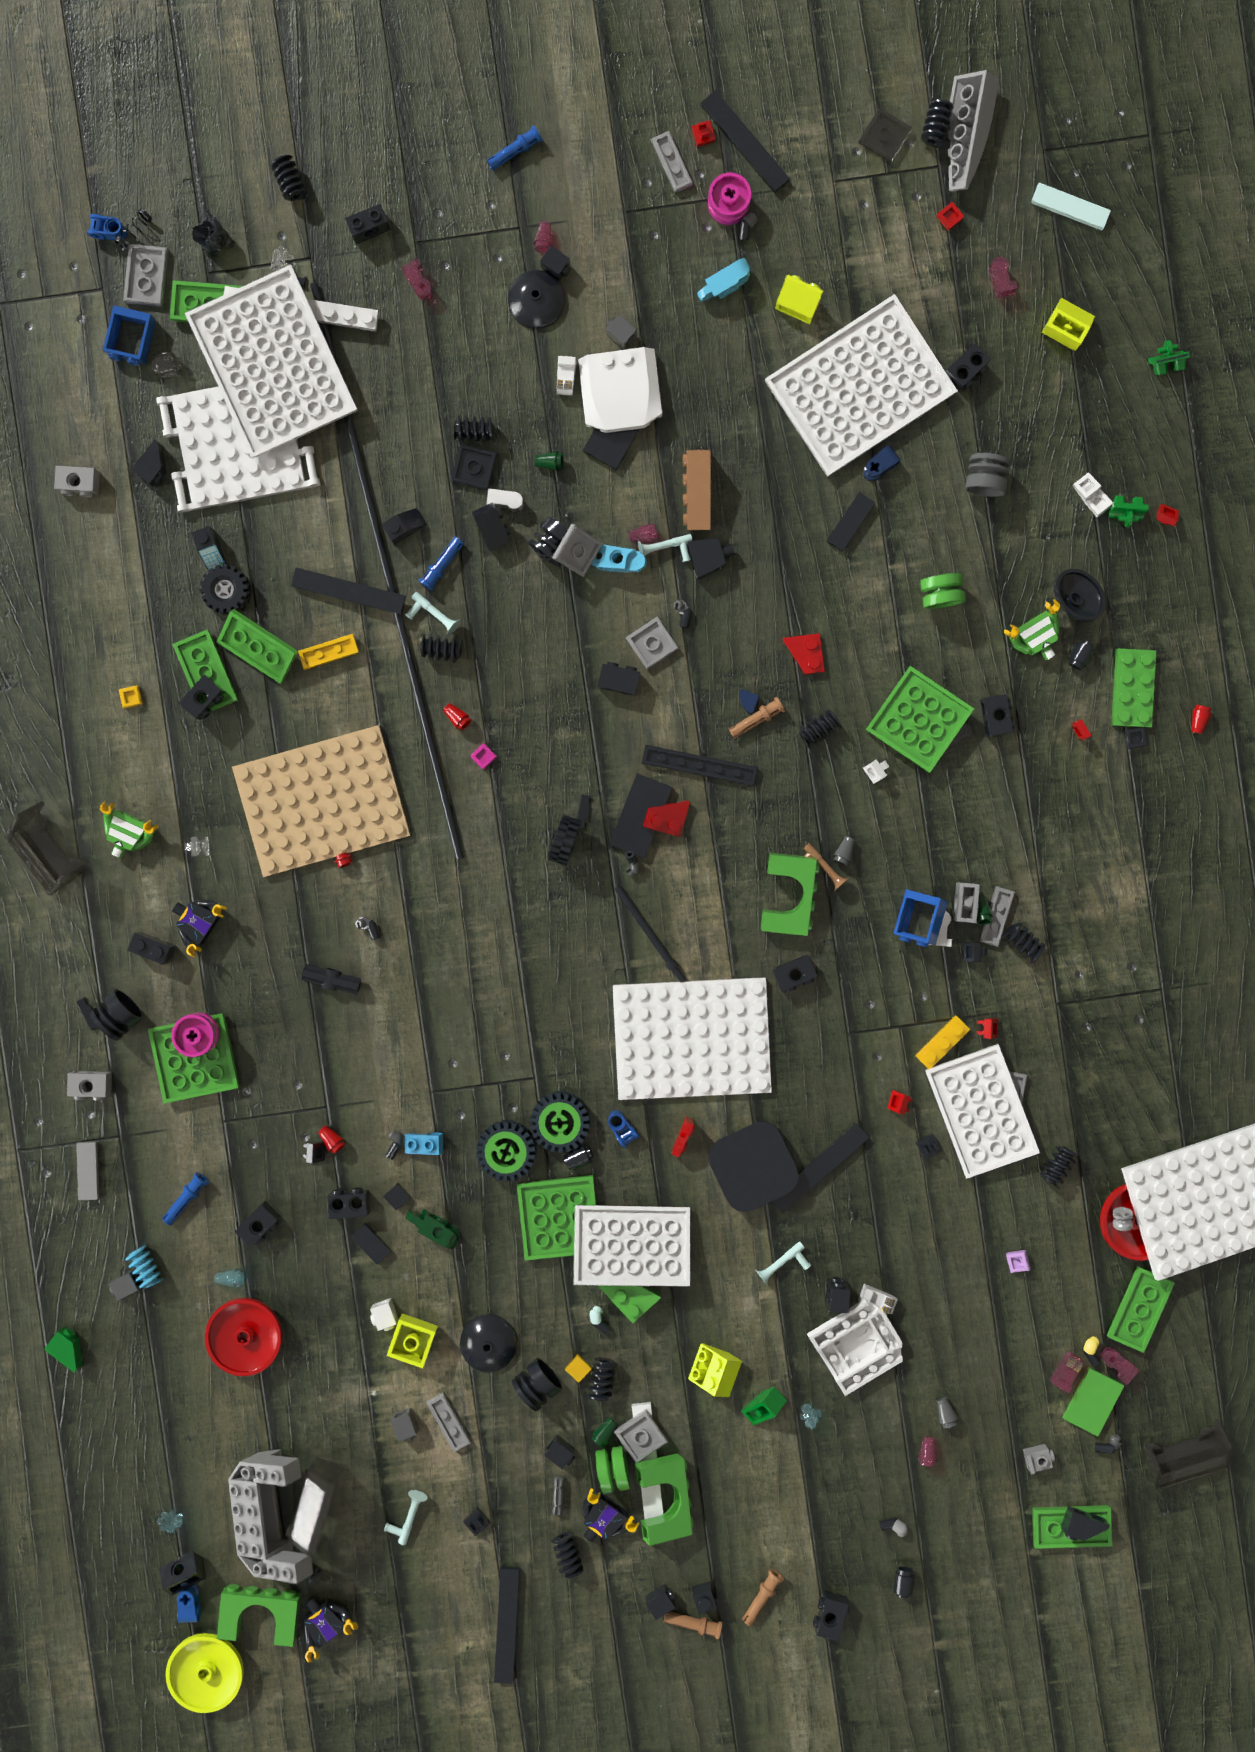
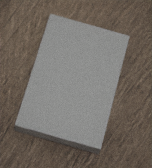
[123,244,169,307]

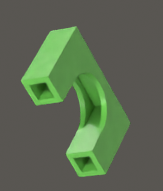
[761,852,820,936]
[634,1453,694,1546]
[217,1584,301,1647]

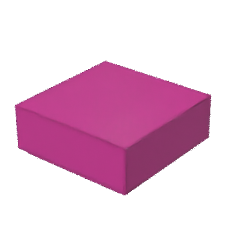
[470,743,497,770]

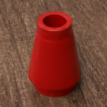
[443,703,471,731]
[1191,705,1212,734]
[318,1125,345,1154]

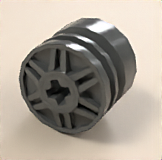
[965,453,1011,497]

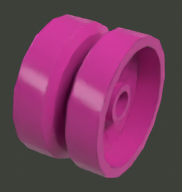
[708,172,751,225]
[171,1012,220,1057]

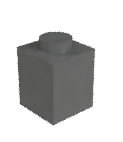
[606,315,637,350]
[109,1269,142,1301]
[390,1408,419,1442]

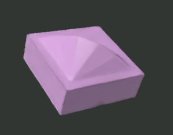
[1006,1250,1031,1273]

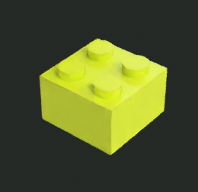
[387,1313,438,1368]

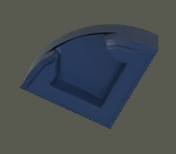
[740,689,759,714]

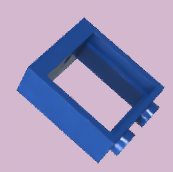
[103,305,156,366]
[893,889,948,948]

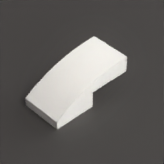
[1073,472,1113,517]

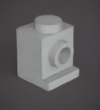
[1023,1444,1055,1474]

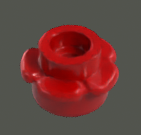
[334,852,353,868]

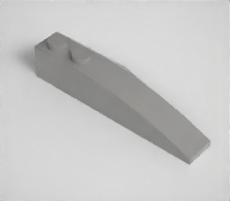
[948,70,1000,192]

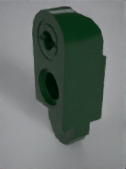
[405,1209,459,1249]

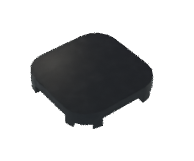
[708,1121,799,1212]

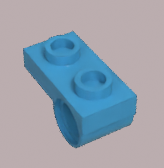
[405,1133,444,1155]

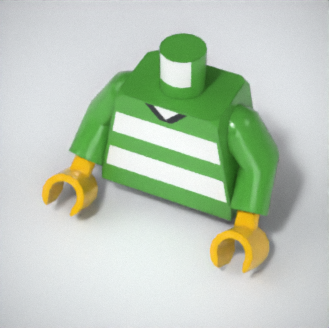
[1004,599,1060,660]
[100,801,159,858]

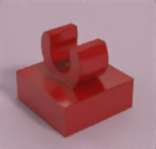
[691,120,715,147]
[977,1018,998,1039]
[887,1090,913,1115]

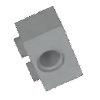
[54,466,100,498]
[953,882,980,923]
[67,1071,112,1100]

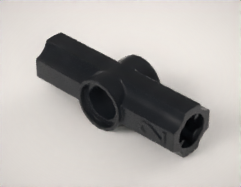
[301,964,362,995]

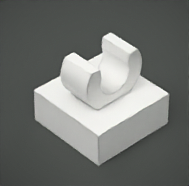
[863,760,889,784]

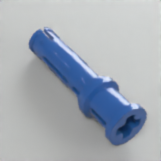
[487,125,543,171]
[418,536,464,591]
[162,1172,209,1226]

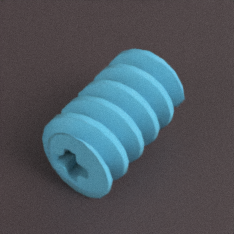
[125,1245,164,1288]

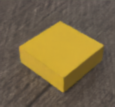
[119,685,143,709]
[565,1355,592,1383]

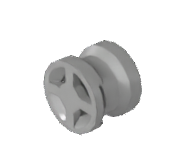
[1113,1207,1133,1231]

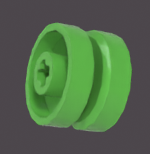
[920,573,966,609]
[596,1446,630,1494]

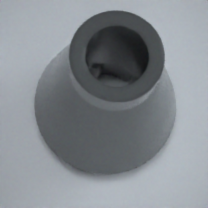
[833,836,855,866]
[936,1397,958,1428]

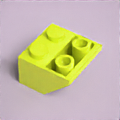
[775,275,823,324]
[1041,298,1095,351]
[688,1343,742,1397]

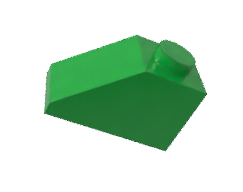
[44,1327,83,1372]
[741,1386,787,1425]

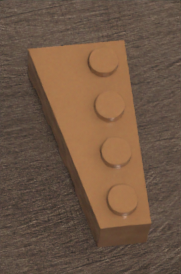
[683,450,710,530]

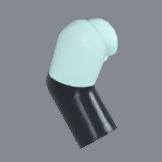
[589,1306,610,1334]

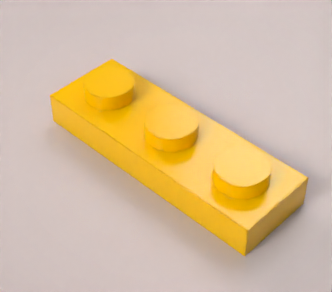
[298,634,360,670]
[915,1015,970,1069]

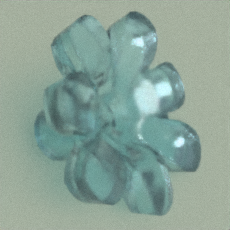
[800,1404,821,1430]
[157,1509,183,1533]

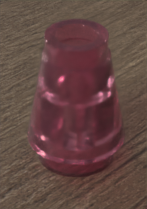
[533,221,553,253]
[629,523,658,543]
[918,1436,937,1467]

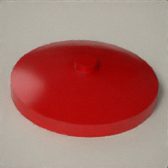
[1100,1184,1148,1260]
[205,1298,283,1376]

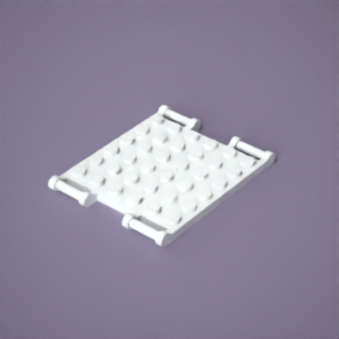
[156,386,321,513]

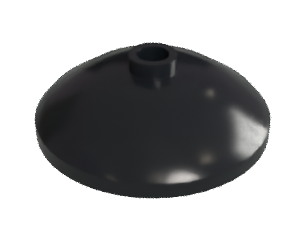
[508,270,565,329]
[1054,569,1106,622]
[460,1314,517,1372]

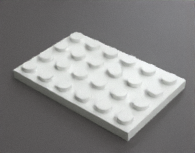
[925,1044,1040,1179]
[574,1205,690,1286]

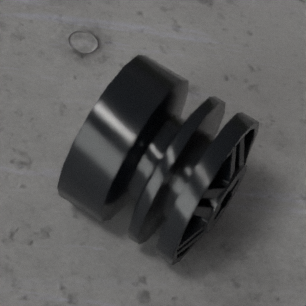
[528,516,568,568]
[90,989,143,1041]
[512,1358,563,1411]

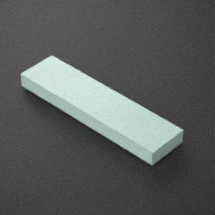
[1031,183,1111,231]

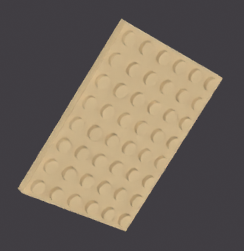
[232,725,411,877]

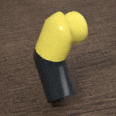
[1083,1336,1100,1366]

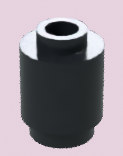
[1068,640,1095,671]
[564,1145,594,1170]
[894,1566,915,1598]

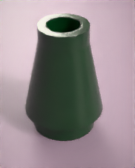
[534,451,564,471]
[977,895,994,925]
[591,1417,617,1448]

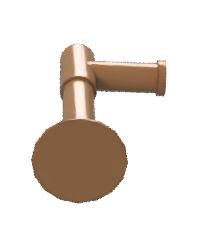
[803,843,849,891]

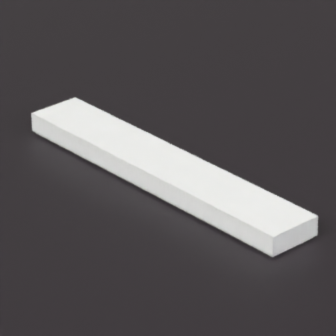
[632,1402,663,1519]

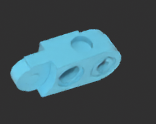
[697,258,750,301]
[591,544,647,573]

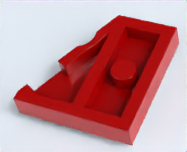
[783,633,824,675]
[643,800,690,837]
[671,1116,695,1157]

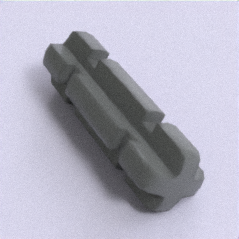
[552,1476,564,1515]

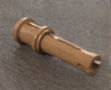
[729,697,785,739]
[742,1569,784,1626]
[663,1611,722,1640]

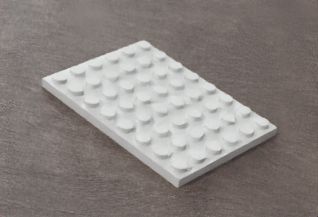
[185,265,358,459]
[765,294,957,477]
[613,977,771,1100]
[1121,1124,1255,1281]

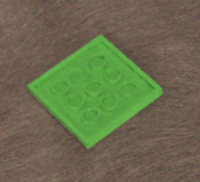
[866,666,974,773]
[148,1013,240,1104]
[517,1175,596,1260]

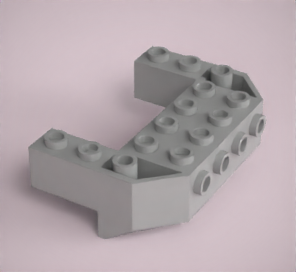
[228,1449,313,1584]

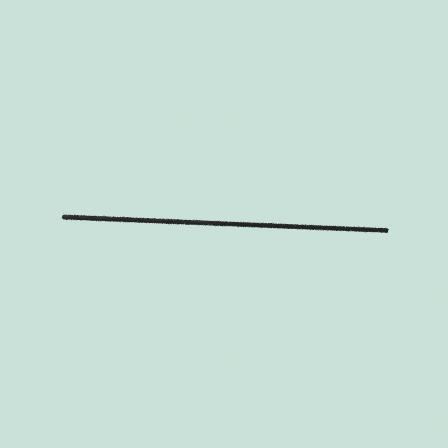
[310,282,464,860]

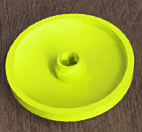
[166,1633,244,1713]

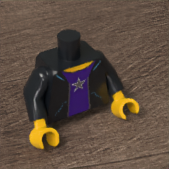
[172,900,227,958]
[582,1488,639,1542]
[303,1596,358,1663]

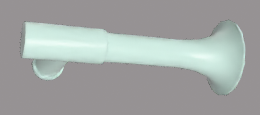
[638,534,692,562]
[405,592,460,636]
[755,1241,811,1286]
[384,1490,427,1545]

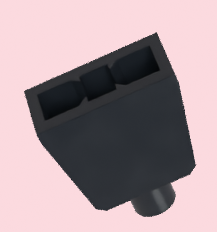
[687,538,735,580]

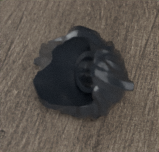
[192,210,228,254]

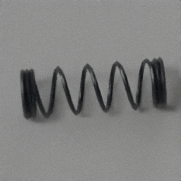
[114,209,152,251]

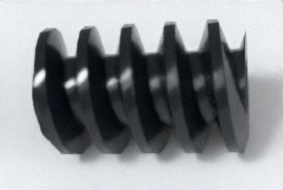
[921,100,954,147]
[271,155,307,201]
[454,415,494,442]
[421,633,463,663]
[799,709,842,748]
[1001,922,1045,964]
[1040,1146,1079,1189]
[588,1357,616,1401]
[551,1532,584,1578]

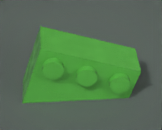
[598,1285,661,1323]

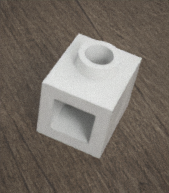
[370,1298,399,1331]

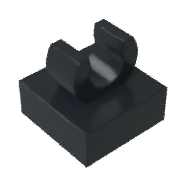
[964,942,987,962]
[915,1133,942,1160]
[303,1141,326,1163]
[463,1507,490,1536]

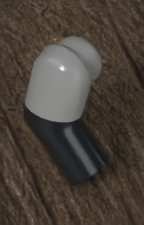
[879,1518,908,1537]

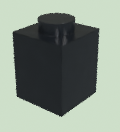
[540,246,571,281]
[544,1435,575,1470]
[692,1581,717,1614]
[646,1584,676,1620]

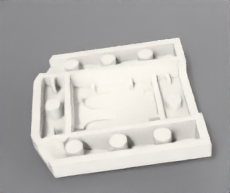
[578,347,662,433]
[807,1299,903,1396]

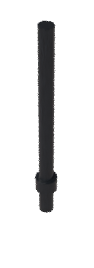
[614,885,686,983]

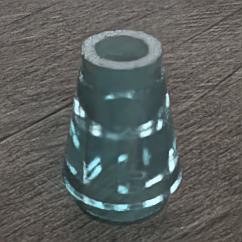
[214,1268,245,1288]

